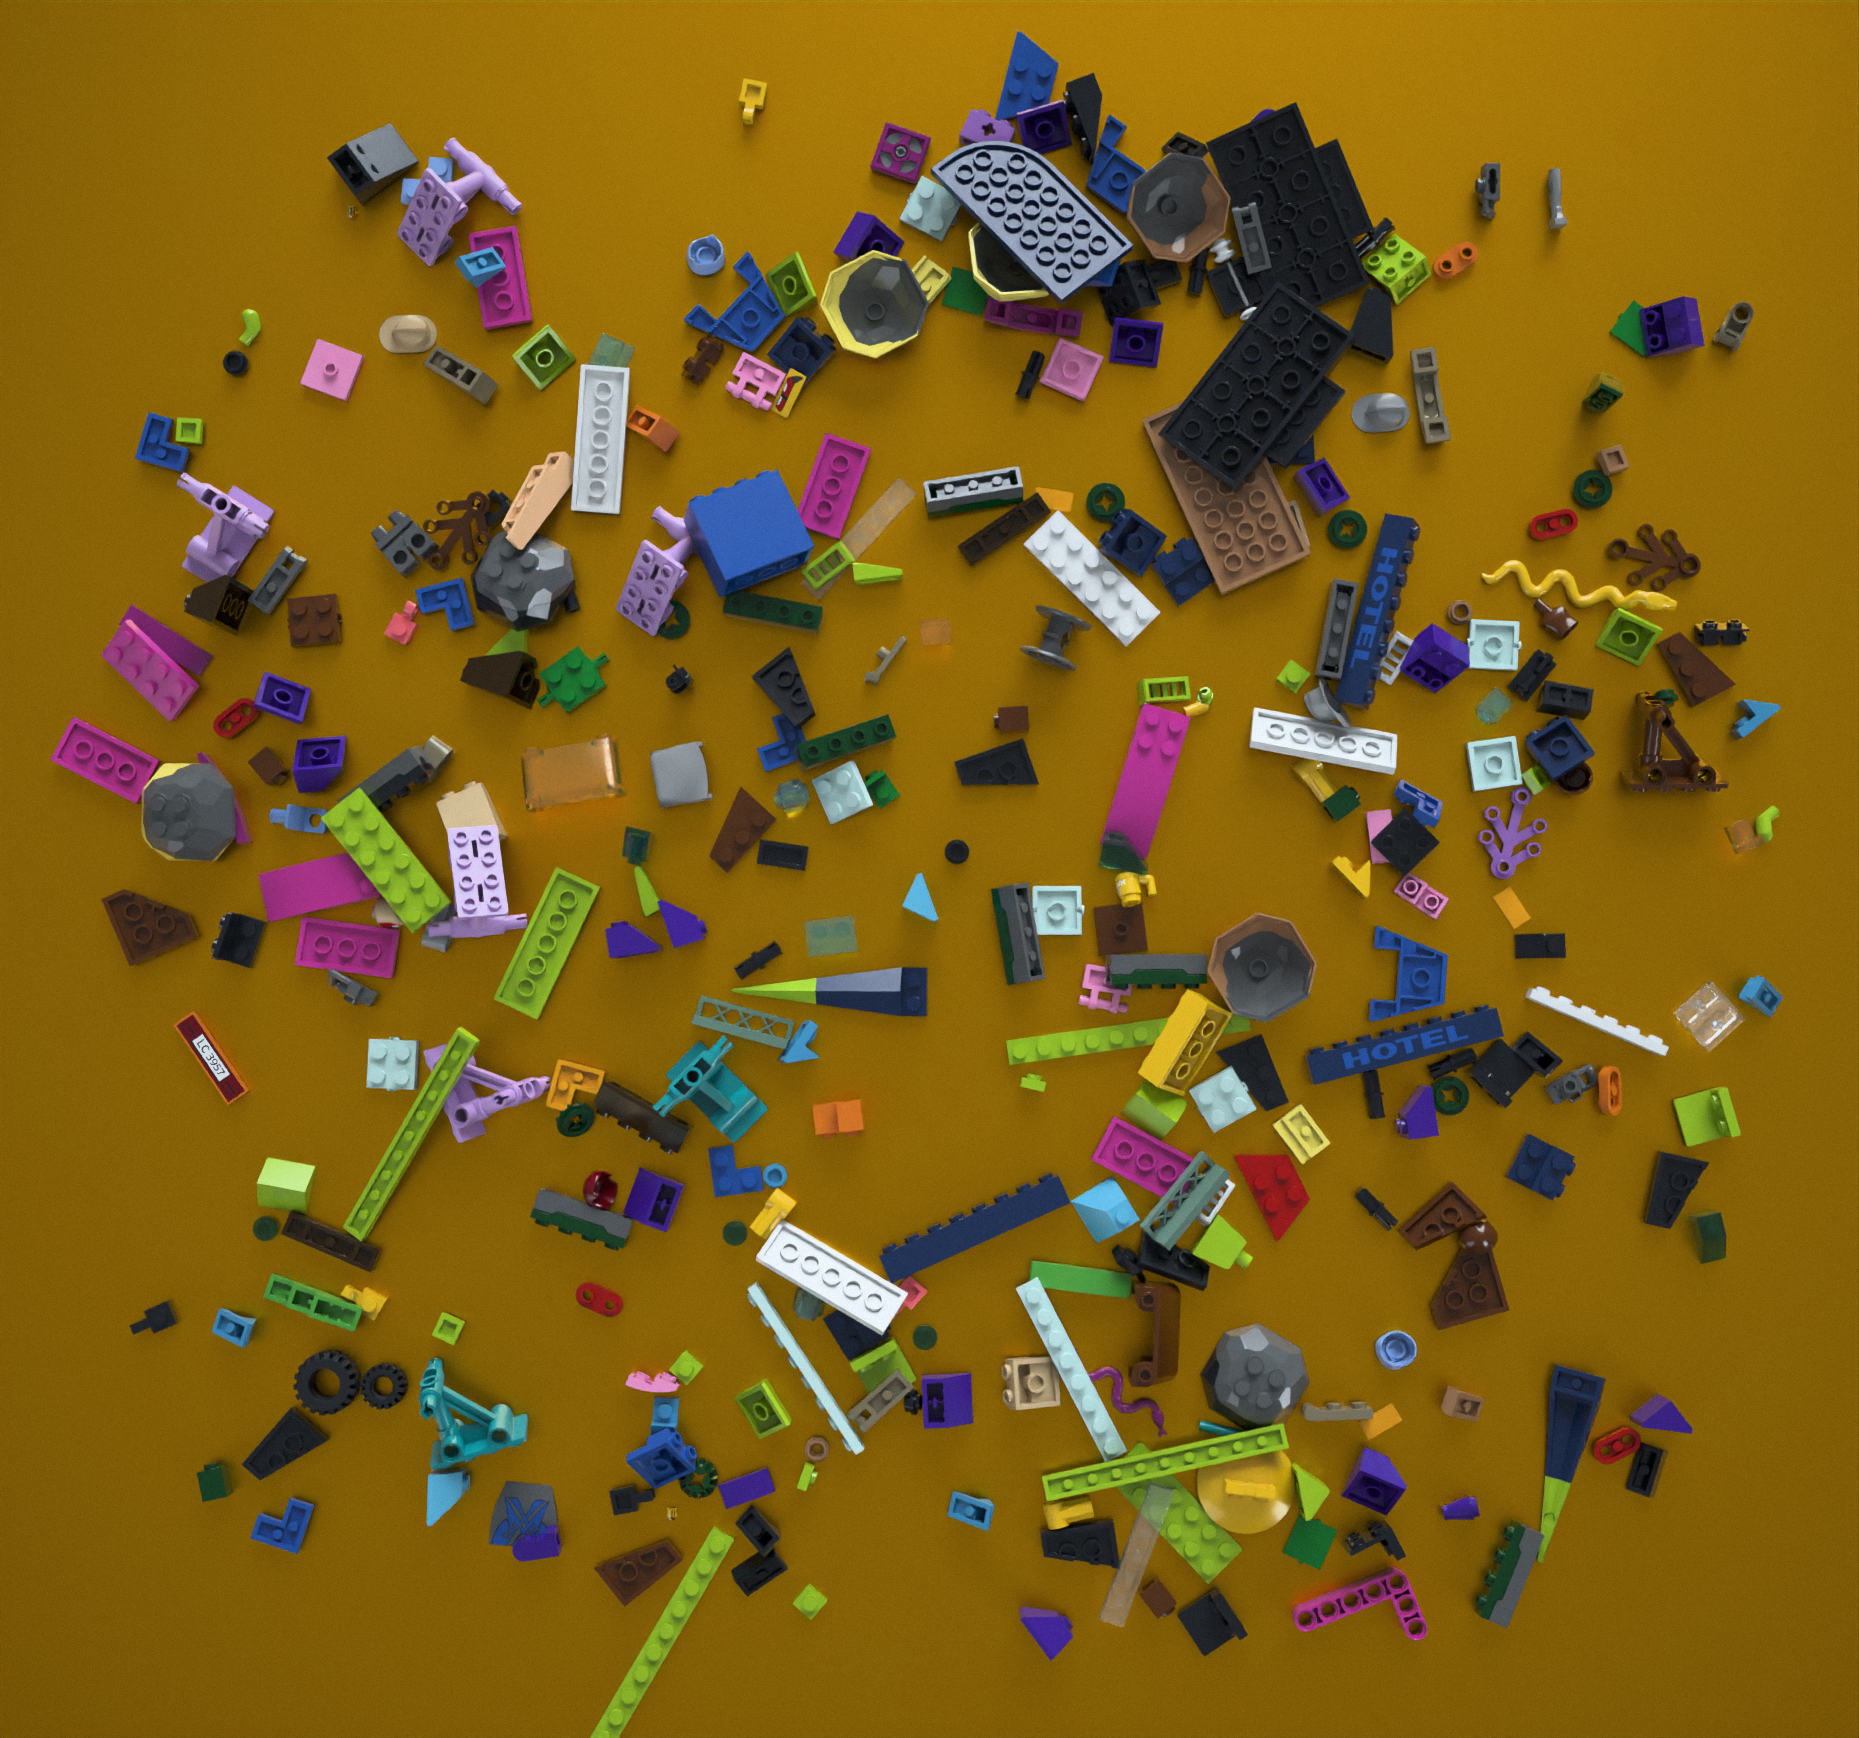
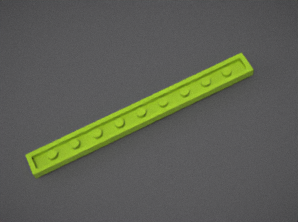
[1006,1009,1251,1065]
[343,1027,481,1241]
[1042,1423,1289,1501]
[590,1526,735,1738]

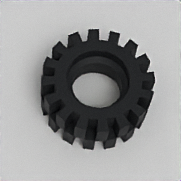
[360,1363,408,1410]

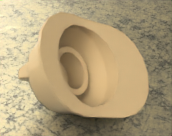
[379,315,437,353]

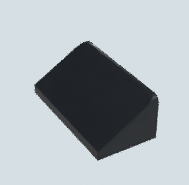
[1626,1442,1668,1498]
[731,1547,788,1596]

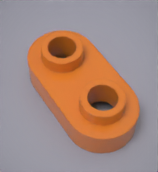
[1432,242,1478,280]
[1598,1066,1622,1115]

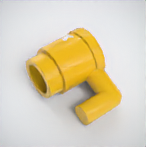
[1114,872,1157,907]

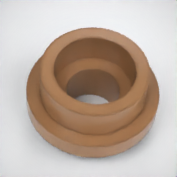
[1448,600,1472,625]
[805,1437,829,1462]

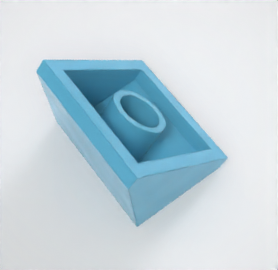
[902,873,938,922]

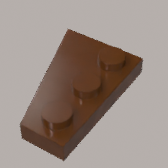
[1656,632,1736,708]
[709,787,777,873]
[1398,1182,1487,1251]
[594,1539,683,1607]

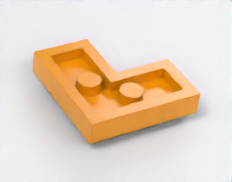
[545,1059,606,1110]

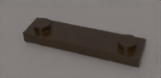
[958,492,1051,567]
[281,1211,382,1272]

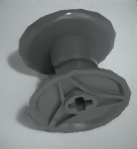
[1020,605,1092,671]

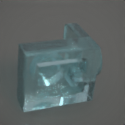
[1474,687,1513,725]

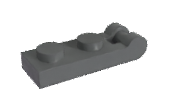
[1232,202,1272,275]
[248,546,308,615]

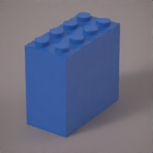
[683,470,814,598]

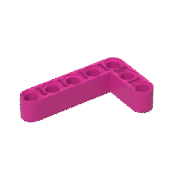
[1292,1567,1428,1641]

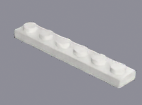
[1524,986,1669,1056]

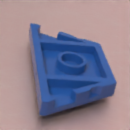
[995,31,1059,121]

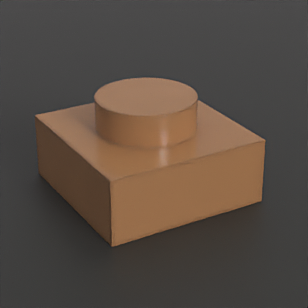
[1596,445,1630,476]

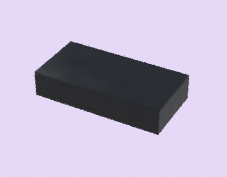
[757,839,809,871]

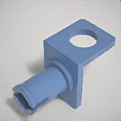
[269,804,328,834]

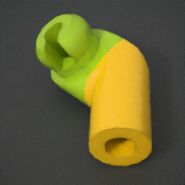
[1183,687,1213,717]

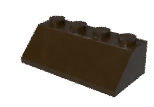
[184,575,254,636]
[593,1079,694,1155]

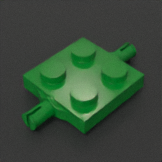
[537,646,610,714]

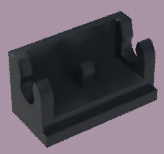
[1536,680,1594,720]

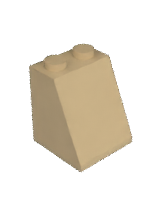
[436,781,508,841]

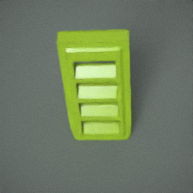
[801,541,856,590]
[852,562,903,585]
[1137,676,1191,706]
[634,866,661,918]

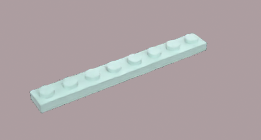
[1016,1277,1127,1462]
[747,1282,865,1455]

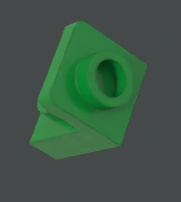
[864,770,900,809]

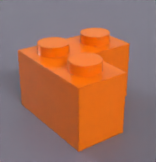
[812,1099,865,1139]

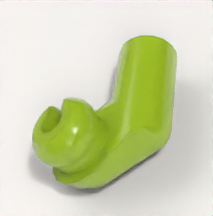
[239,309,261,346]
[1755,805,1780,842]

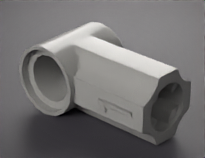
[421,905,456,952]

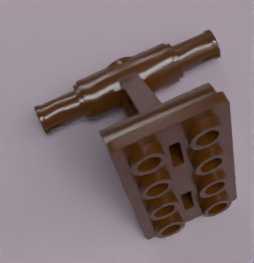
[1620,691,1729,792]

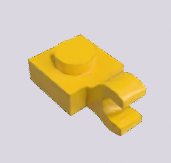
[739,78,768,126]
[341,1284,388,1321]

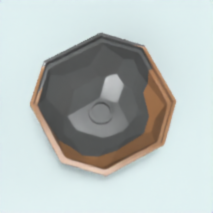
[1126,153,1231,263]
[1207,913,1317,1023]

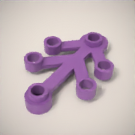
[1478,787,1547,879]

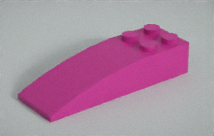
[1100,703,1191,858]
[259,853,382,922]

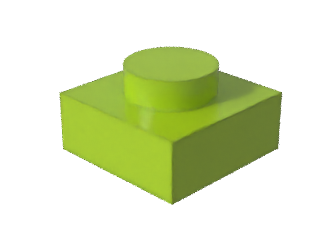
[176,417,204,445]
[1275,659,1310,694]
[1521,764,1552,795]
[1019,1073,1046,1092]
[432,1312,465,1345]
[669,1350,704,1385]
[797,1461,818,1491]
[793,1583,828,1620]

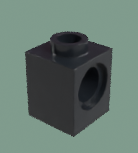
[476,490,512,530]

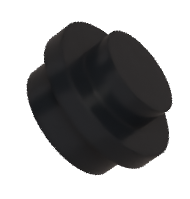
[223,351,248,375]
[945,840,969,864]
[904,1390,923,1415]

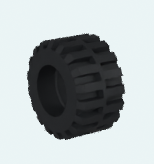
[293,1350,361,1416]

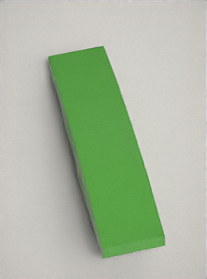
[1028,1260,1132,1298]
[263,1273,363,1332]

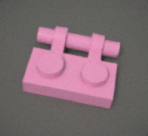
[725,352,787,411]
[1078,964,1132,1014]

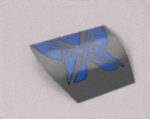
[489,1481,557,1546]

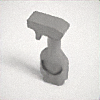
[1548,168,1567,229]

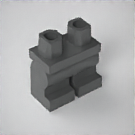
[371,510,439,578]

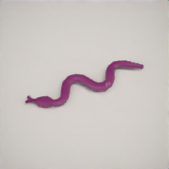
[1074,1348,1167,1437]

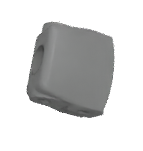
[650,742,713,808]

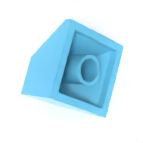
[1071,1176,1140,1243]
[427,1467,470,1526]

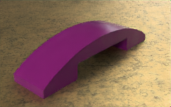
[984,295,1083,337]
[118,604,213,676]

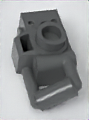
[1475,163,1500,219]
[327,969,380,1007]
[1543,1064,1598,1105]

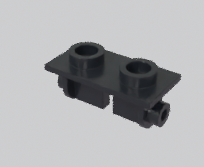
[1694,619,1750,646]
[1507,649,1557,702]
[666,665,694,694]

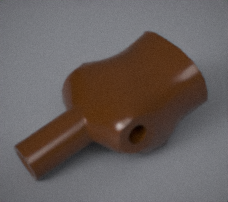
[1534,599,1578,640]

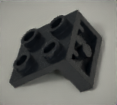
[1096,259,1161,326]
[1371,807,1440,876]
[211,912,267,968]
[1465,1039,1534,1108]
[1342,1520,1406,1561]
[1177,1587,1248,1656]

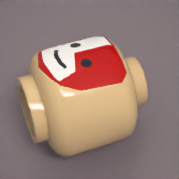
[372,896,404,928]

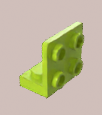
[1362,234,1432,306]
[1673,1087,1741,1147]
[850,1336,916,1394]

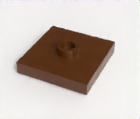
[1093,902,1148,956]

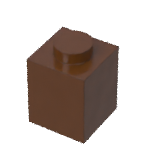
[994,706,1029,734]
[248,746,290,786]
[1138,1575,1177,1619]

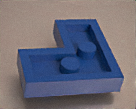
[135,412,190,473]
[415,578,475,631]
[757,714,806,772]
[1394,779,1443,828]
[708,1145,764,1197]
[251,1497,315,1554]

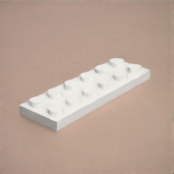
[571,364,630,515]
[1024,511,1160,647]
[1249,707,1397,775]
[756,1219,908,1336]

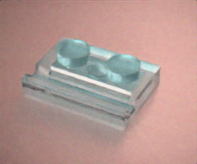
[588,333,635,368]
[805,916,858,957]

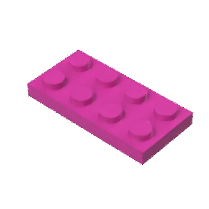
[468,226,533,330]
[798,433,871,540]
[101,619,199,721]
[50,717,161,804]
[295,917,400,978]
[1091,1116,1194,1204]

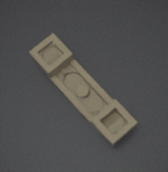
[1410,347,1451,444]

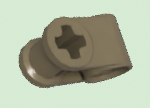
[1713,302,1754,352]
[422,735,454,783]

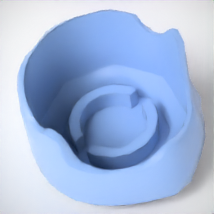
[686,234,725,275]
[1375,1331,1417,1370]

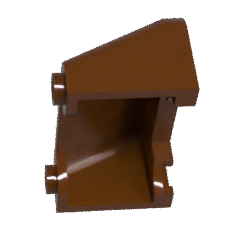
[1128,1280,1181,1387]

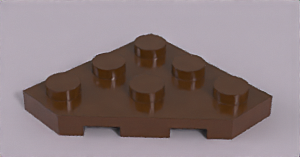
[102,889,199,966]
[1430,1248,1509,1330]

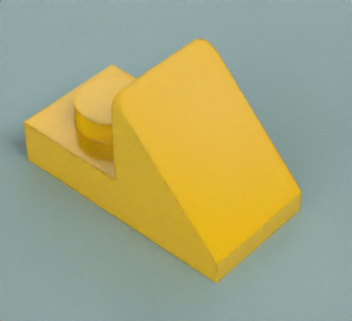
[1329,856,1370,899]

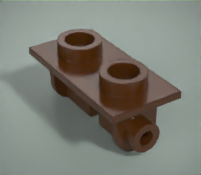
[681,335,724,385]

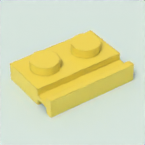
[912,255,952,306]
[1272,1104,1330,1165]

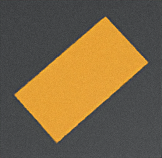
[1035,486,1074,513]
[1493,886,1531,929]
[1358,1403,1403,1440]

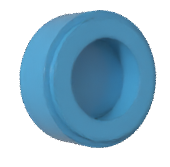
[763,1163,787,1188]

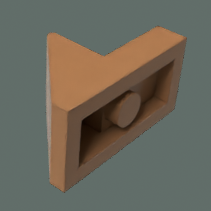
[1441,1387,1484,1422]

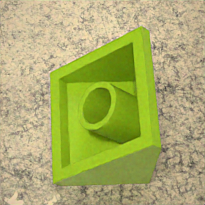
[765,252,818,318]
[512,324,576,391]
[1595,608,1663,666]
[1120,1079,1188,1141]
[257,1157,316,1215]
[734,1377,792,1439]
[1291,1463,1330,1521]

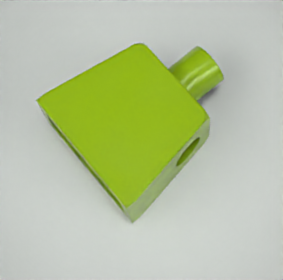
[1190,1214,1253,1270]

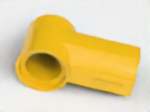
[1291,758,1338,803]
[750,1188,797,1239]
[1043,1495,1095,1530]

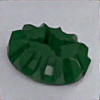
[1573,470,1612,509]
[1086,483,1125,522]
[1328,510,1367,549]
[657,600,690,639]
[1432,1076,1469,1115]
[555,1101,594,1137]
[678,1459,718,1499]

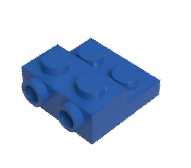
[626,1428,697,1489]

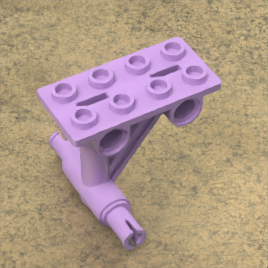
[397,138,523,266]
[177,473,274,583]
[616,506,701,636]
[427,825,527,938]
[424,1044,551,1143]

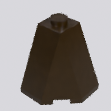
[460,651,540,710]

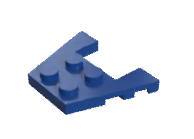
[1086,114,1146,215]
[684,251,785,353]
[1368,926,1448,1021]

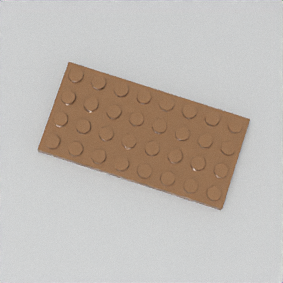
[1142,402,1311,595]

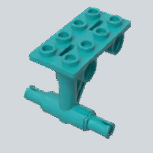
[653,1035,768,1143]
[419,1358,528,1470]

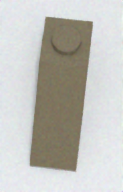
[423,345,498,404]

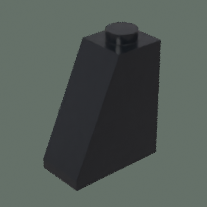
[1349,287,1393,364]

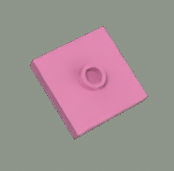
[1040,337,1104,402]
[300,339,364,402]

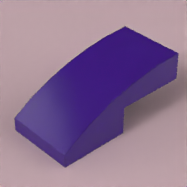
[718,1468,775,1509]

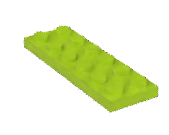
[321,787,452,933]
[493,867,601,1020]
[1115,1441,1243,1584]

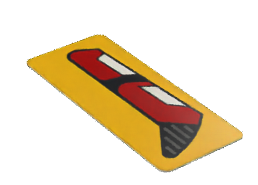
[771,368,806,418]

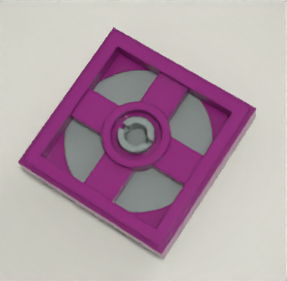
[870,122,931,185]

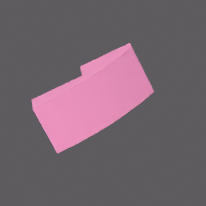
[1366,809,1392,864]
[1394,873,1449,920]
[625,1371,680,1392]

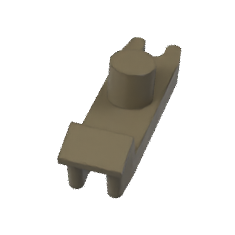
[864,636,907,684]

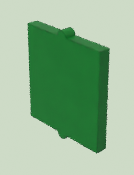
[942,266,988,317]
[1609,300,1647,357]
[1282,1513,1337,1570]

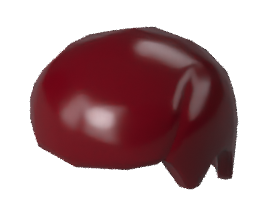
[582,1170,617,1209]

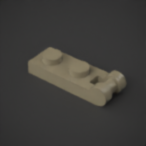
[846,1368,914,1433]
[1301,1402,1373,1421]

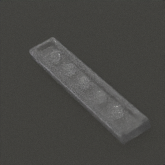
[801,478,917,600]
[1099,1482,1174,1628]

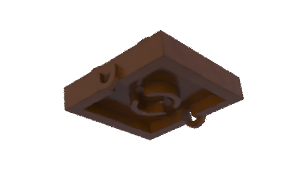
[287,594,342,648]

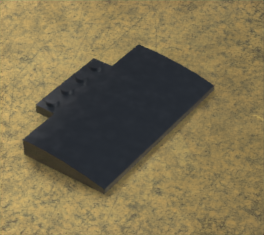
[1206,102,1374,308]
[1158,282,1356,494]

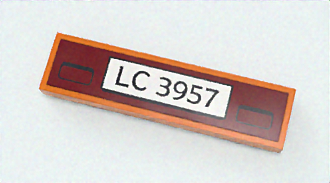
[174,1011,250,1105]

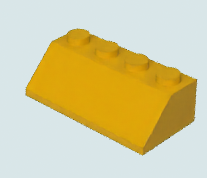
[1138,989,1233,1096]

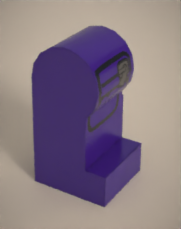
[512,1525,562,1561]

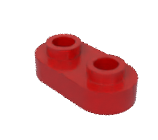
[1528,509,1578,540]
[213,698,259,738]
[576,1282,623,1317]
[1592,1427,1641,1464]

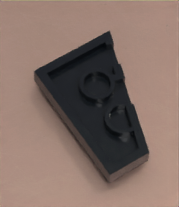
[752,647,816,729]
[954,738,1039,785]
[1216,1034,1289,1111]
[1644,1151,1709,1229]
[1136,1224,1210,1291]
[242,1407,329,1480]
[1040,1519,1120,1569]

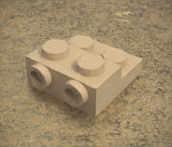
[1001,1356,1061,1410]

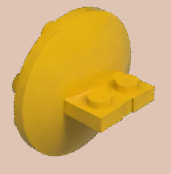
[1196,1450,1295,1534]

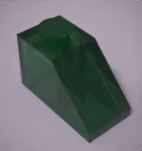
[622,826,655,866]
[1099,830,1148,875]
[1689,1210,1727,1264]

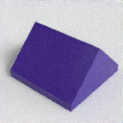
[1015,99,1072,154]
[1109,317,1163,367]
[1293,458,1350,518]
[251,672,311,725]
[1630,1394,1693,1434]

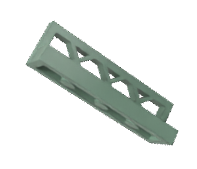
[691,995,795,1050]
[1139,1151,1230,1250]

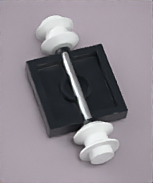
[1206,238,1268,321]

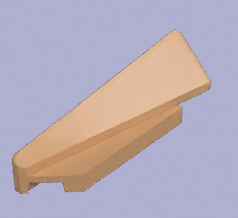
[502,451,574,550]

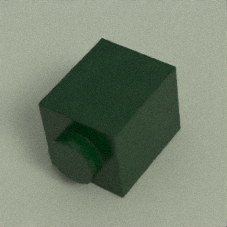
[1320,785,1361,823]
[197,1461,233,1502]

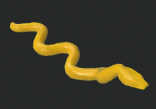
[1481,560,1677,611]

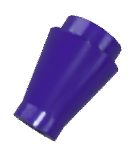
[1442,1495,1480,1520]

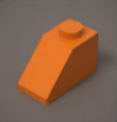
[626,405,680,452]

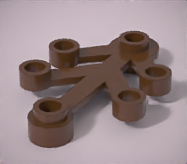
[423,491,491,570]
[1607,524,1701,592]

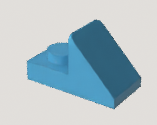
[455,247,506,287]
[1730,700,1781,740]
[1739,975,1783,1017]
[778,1020,819,1063]
[212,1309,257,1348]
[650,1396,680,1435]
[947,1492,995,1531]

